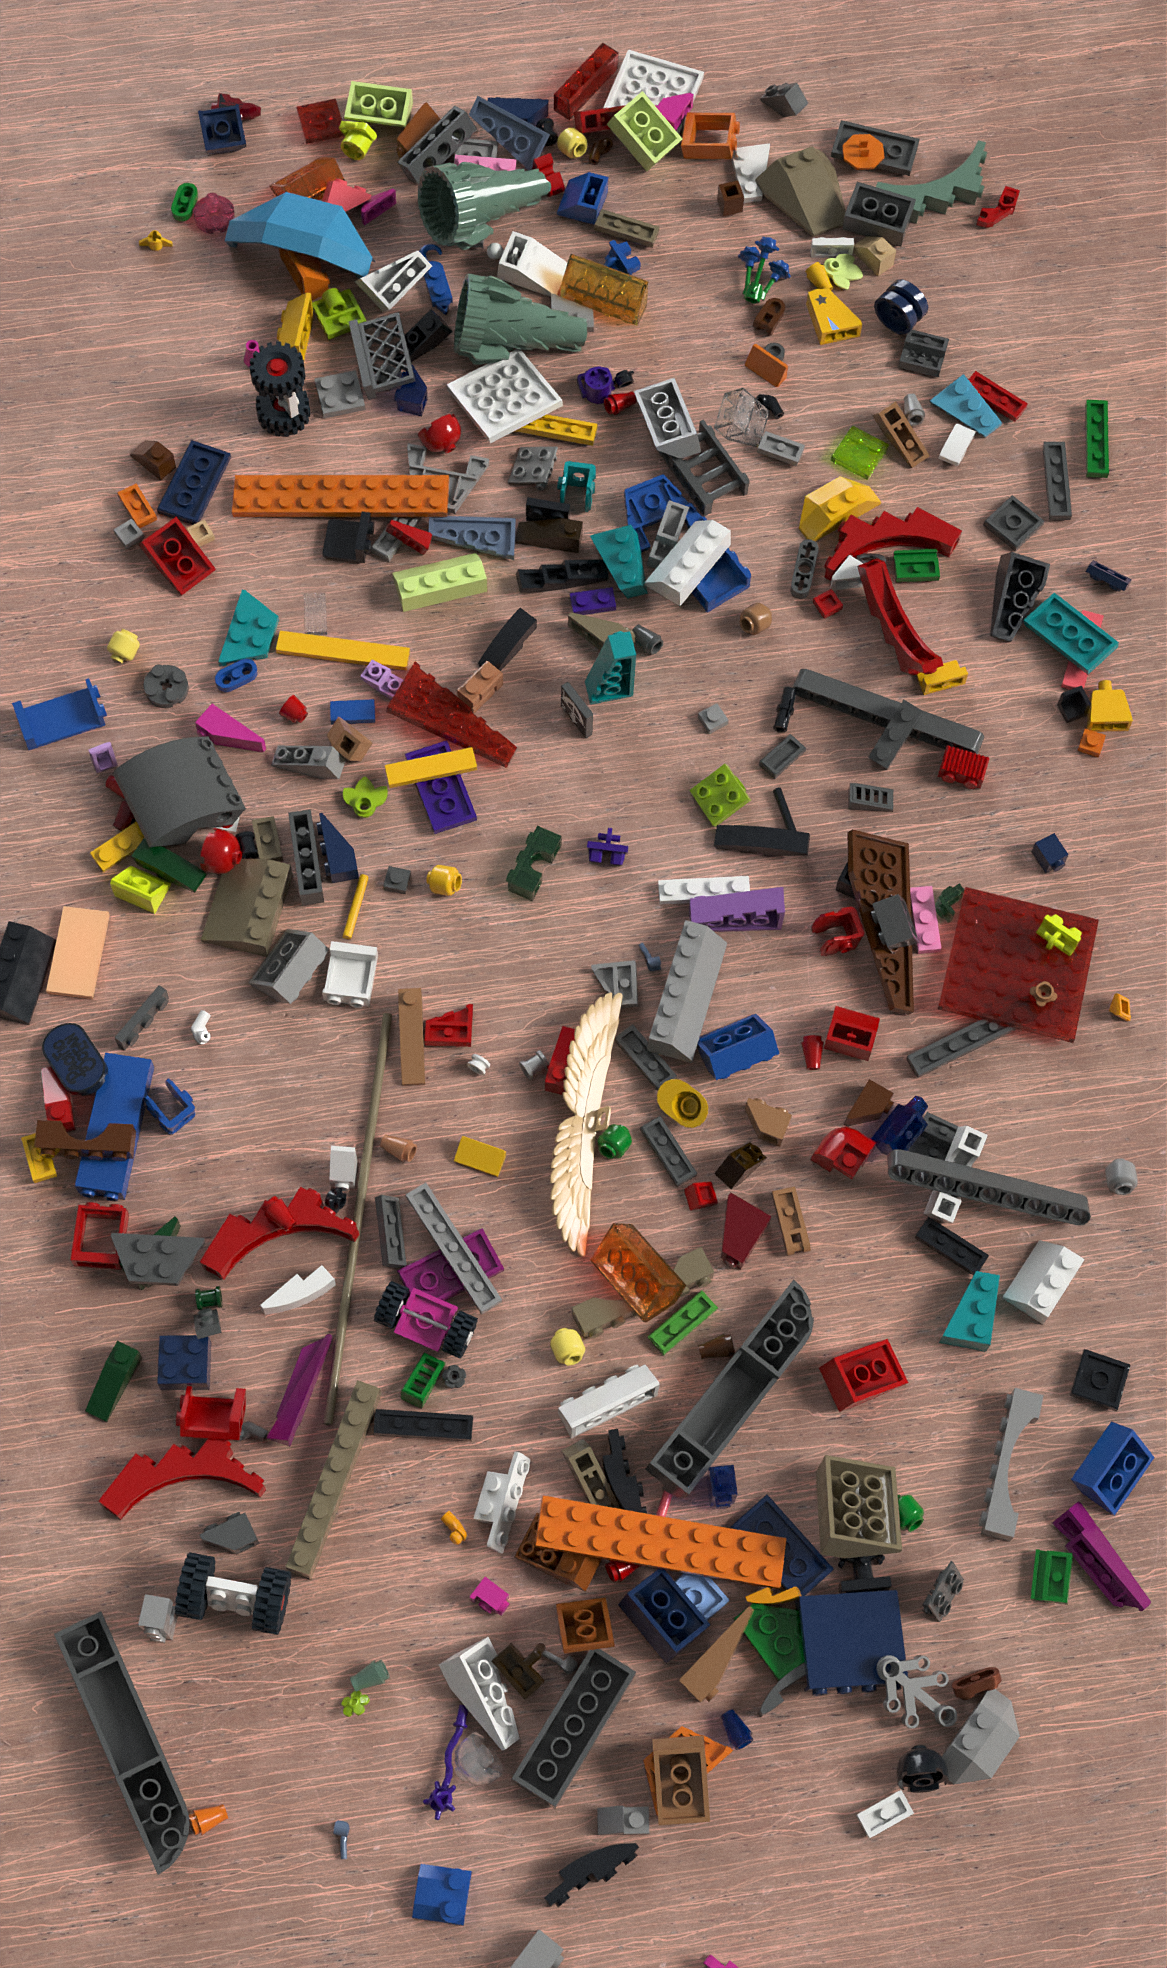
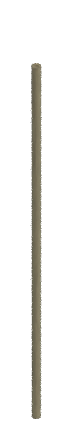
[323,1013,392,1425]

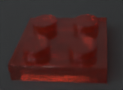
[296,98,345,144]

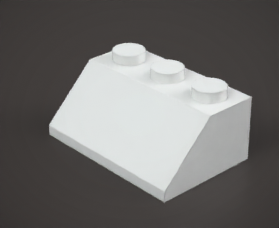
[1002,1240,1085,1324]

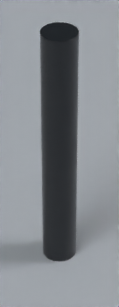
[773,787,797,831]

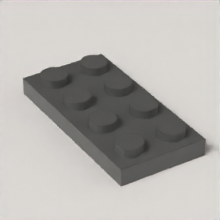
[831,120,920,176]

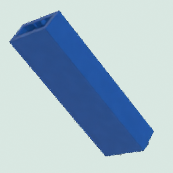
[75,1053,154,1202]

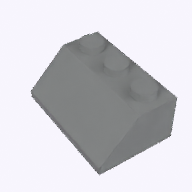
[249,929,329,1004]

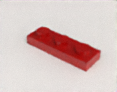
[968,371,1028,422]

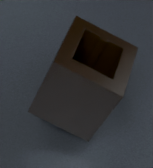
[714,1142,767,1189]

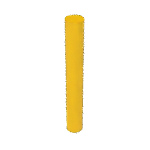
[342,874,369,940]

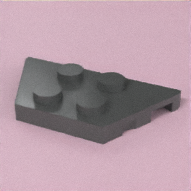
[111,1233,205,1286]

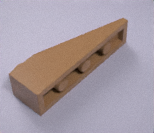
[398,988,425,1086]
[679,1606,754,1702]

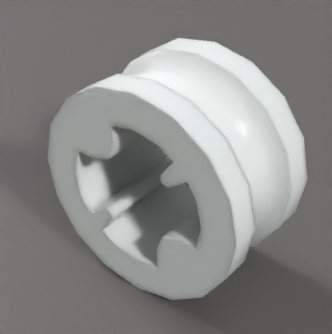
[467,1054,490,1076]

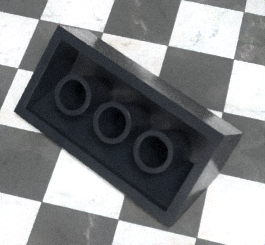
[0,921,56,1025]

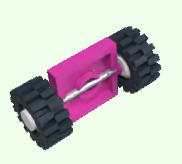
[374,1281,478,1358]

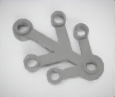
[877,1655,957,1728]

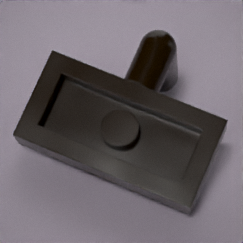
[491,1643,546,1700]

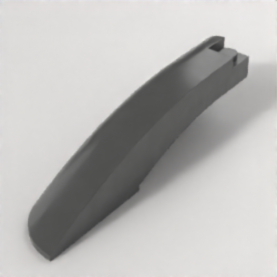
[54,1611,189,1875]

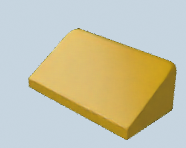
[454,1136,506,1177]

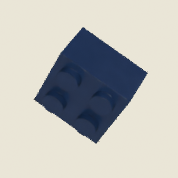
[157,1335,211,1390]

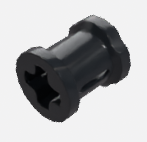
[536,118,558,146]
[235,831,259,859]

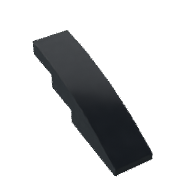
[516,559,609,593]
[714,825,810,856]

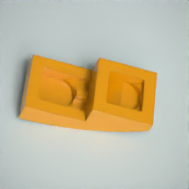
[745,1587,801,1605]

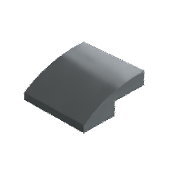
[898,330,949,378]
[909,1112,959,1160]

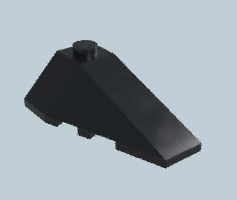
[990,552,1050,642]

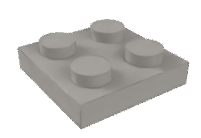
[315,370,365,418]

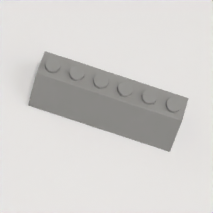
[647,920,727,1063]

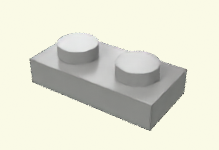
[757,431,805,467]

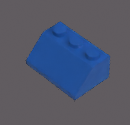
[697,1014,780,1080]
[1071,1421,1155,1516]

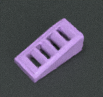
[89,742,118,773]

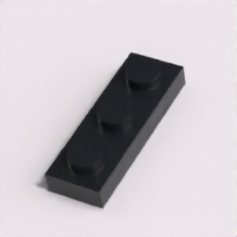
[915,1216,989,1276]

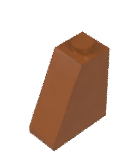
[396,102,440,158]

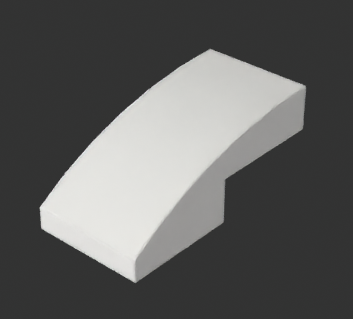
[938,423,976,467]

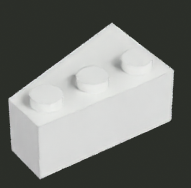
[354,250,432,313]

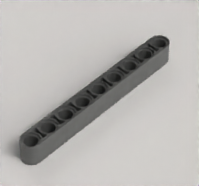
[792,669,984,754]
[887,1149,1091,1226]

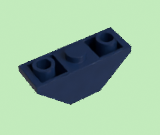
[488,97,549,126]

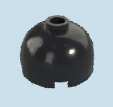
[897,1745,949,1793]

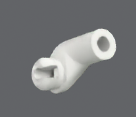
[191,1010,211,1044]

